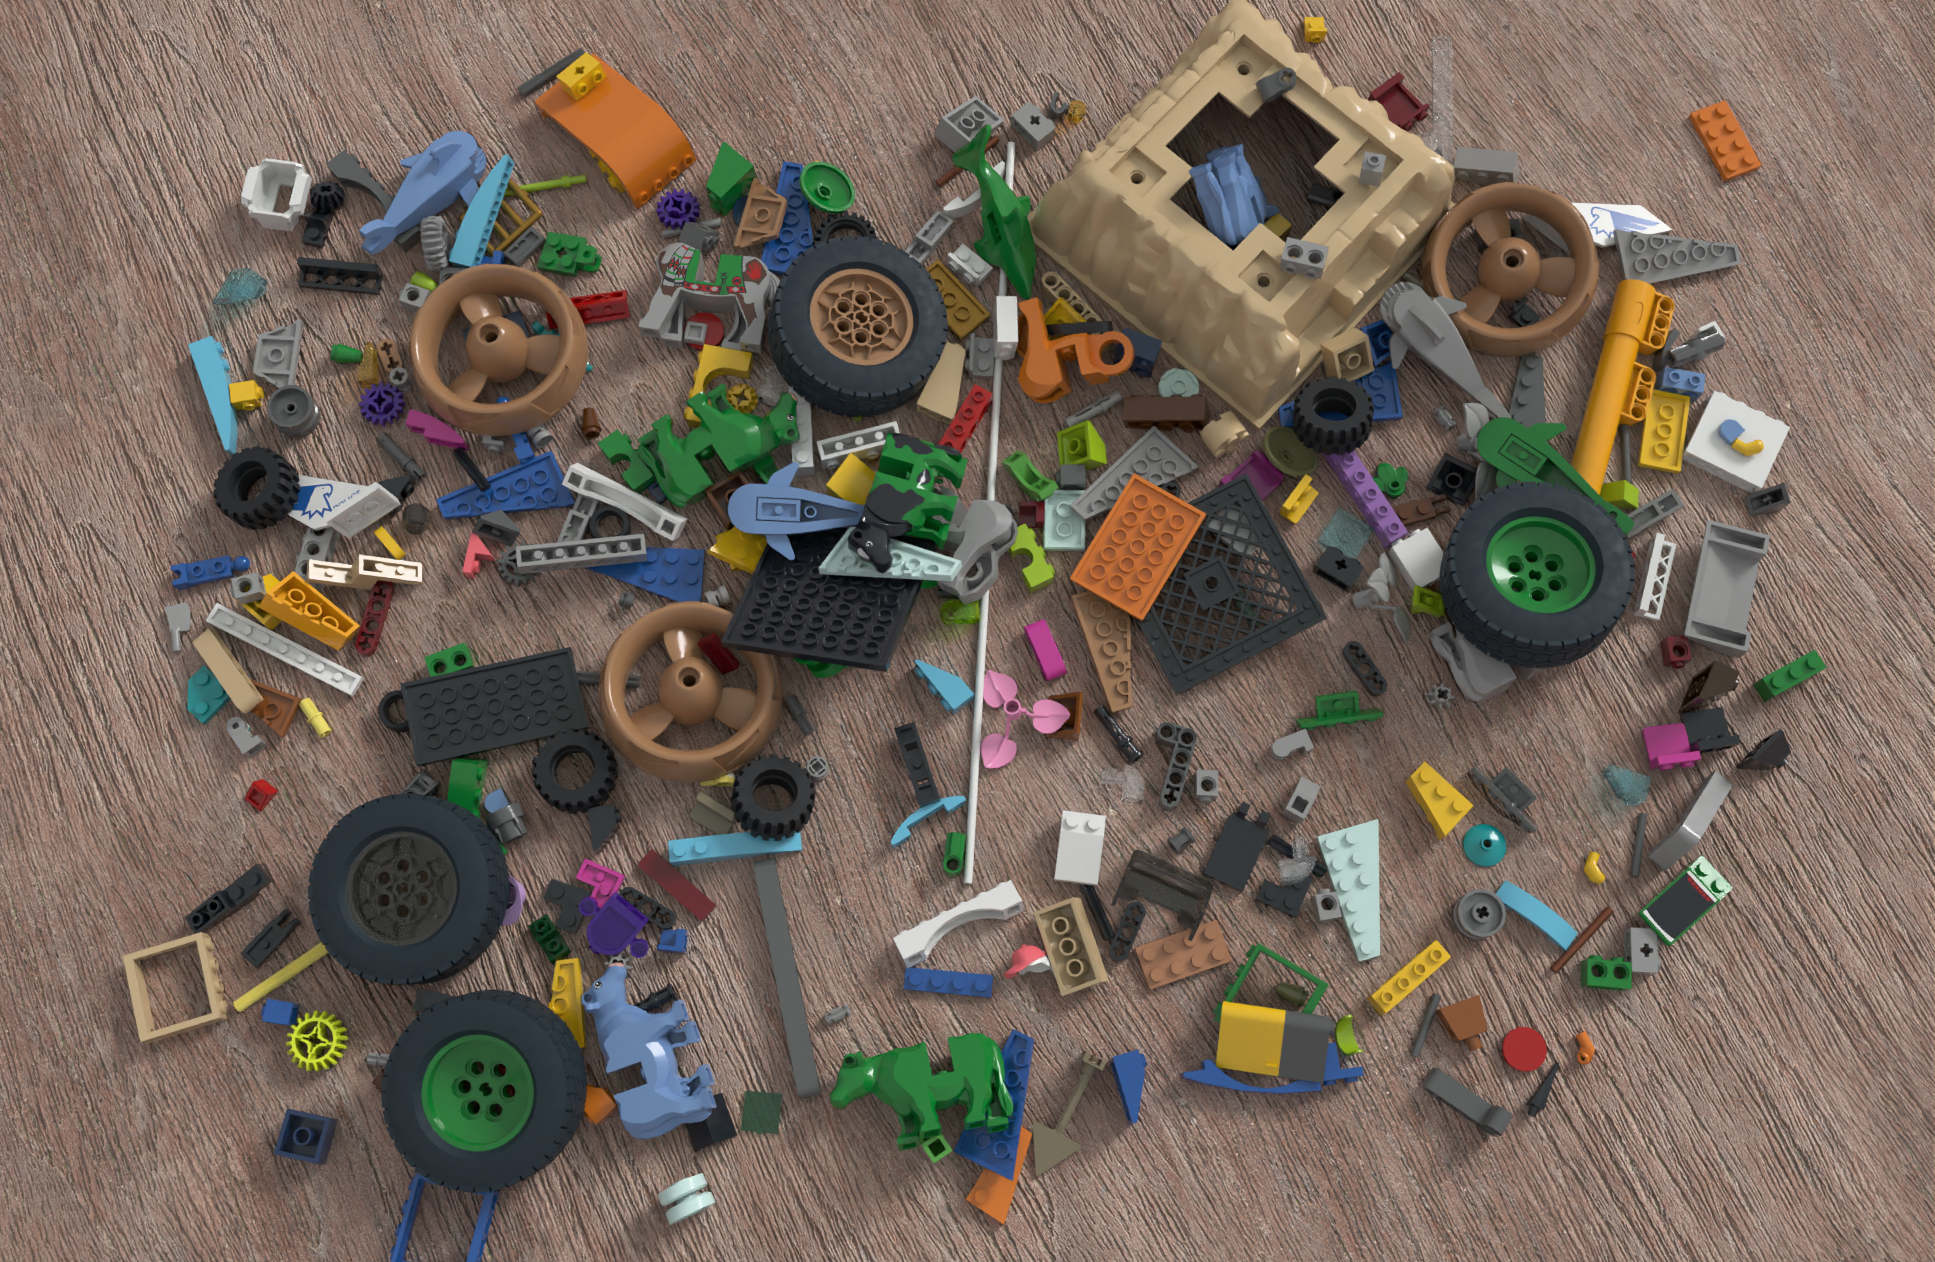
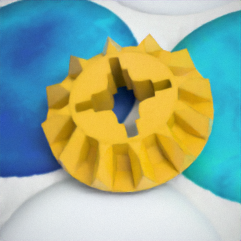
[727,383,758,413]

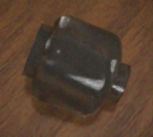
[402,503,430,535]

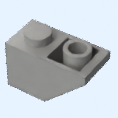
[1281,776,1321,824]

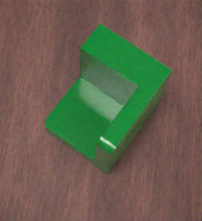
[753,455,779,484]

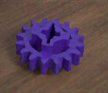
[656,189,700,230]
[359,382,406,427]

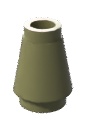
[1275,981,1310,1007]

